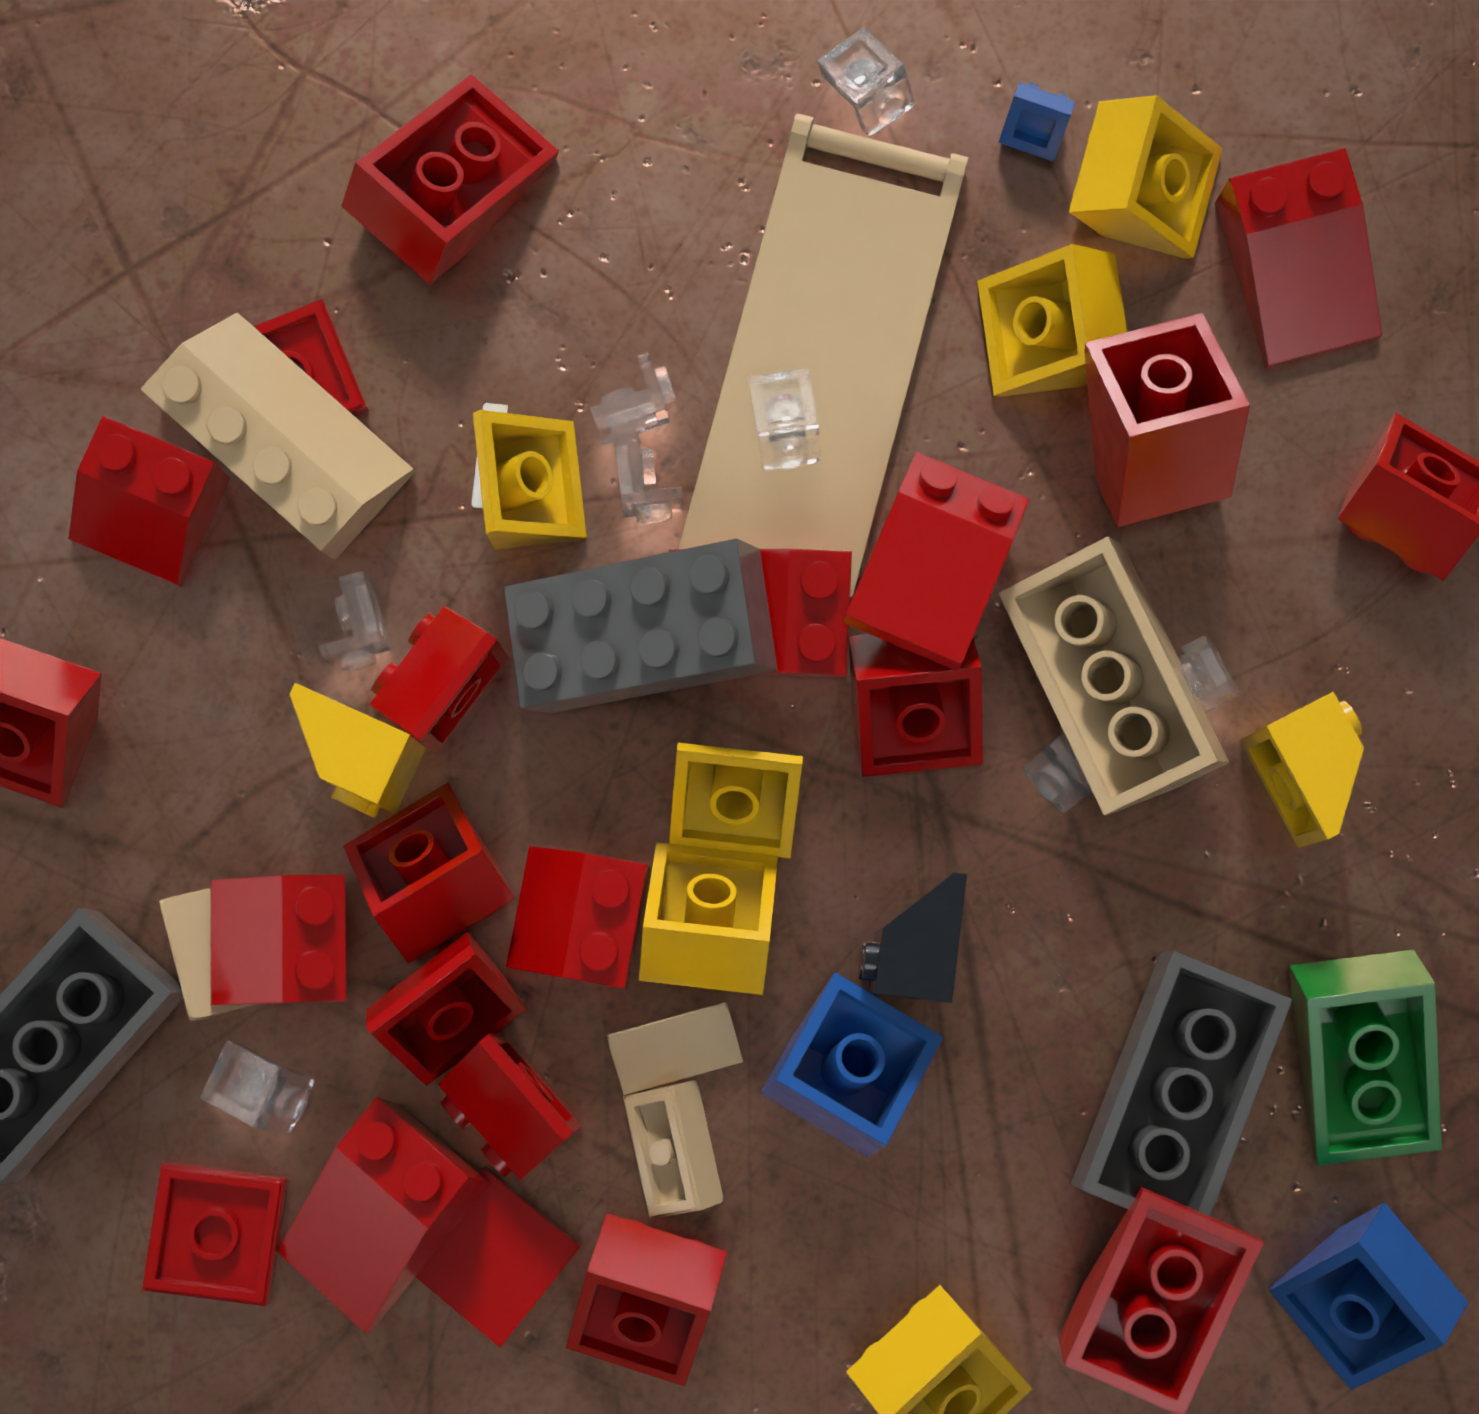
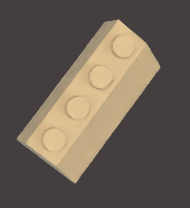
[141,312,416,560]
[998,536,1230,816]

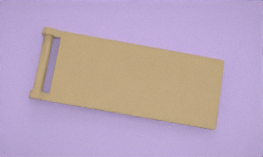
[678,113,969,599]

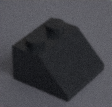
[859,872,967,1003]

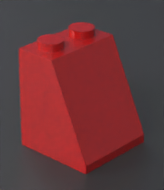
[1084,313,1250,527]

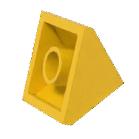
[473,410,587,550]
[669,742,803,859]

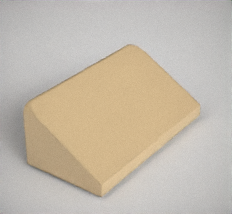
[159,888,256,1021]
[606,1002,743,1095]
[623,1080,723,1220]

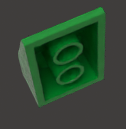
[1290,950,1442,1165]

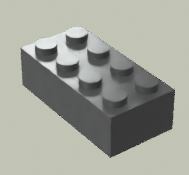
[504,538,778,714]
[0,908,184,1186]
[1071,951,1293,1216]

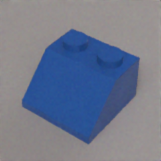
[761,972,943,1157]
[1269,1202,1469,1390]

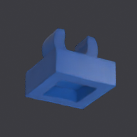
[998,82,1076,162]

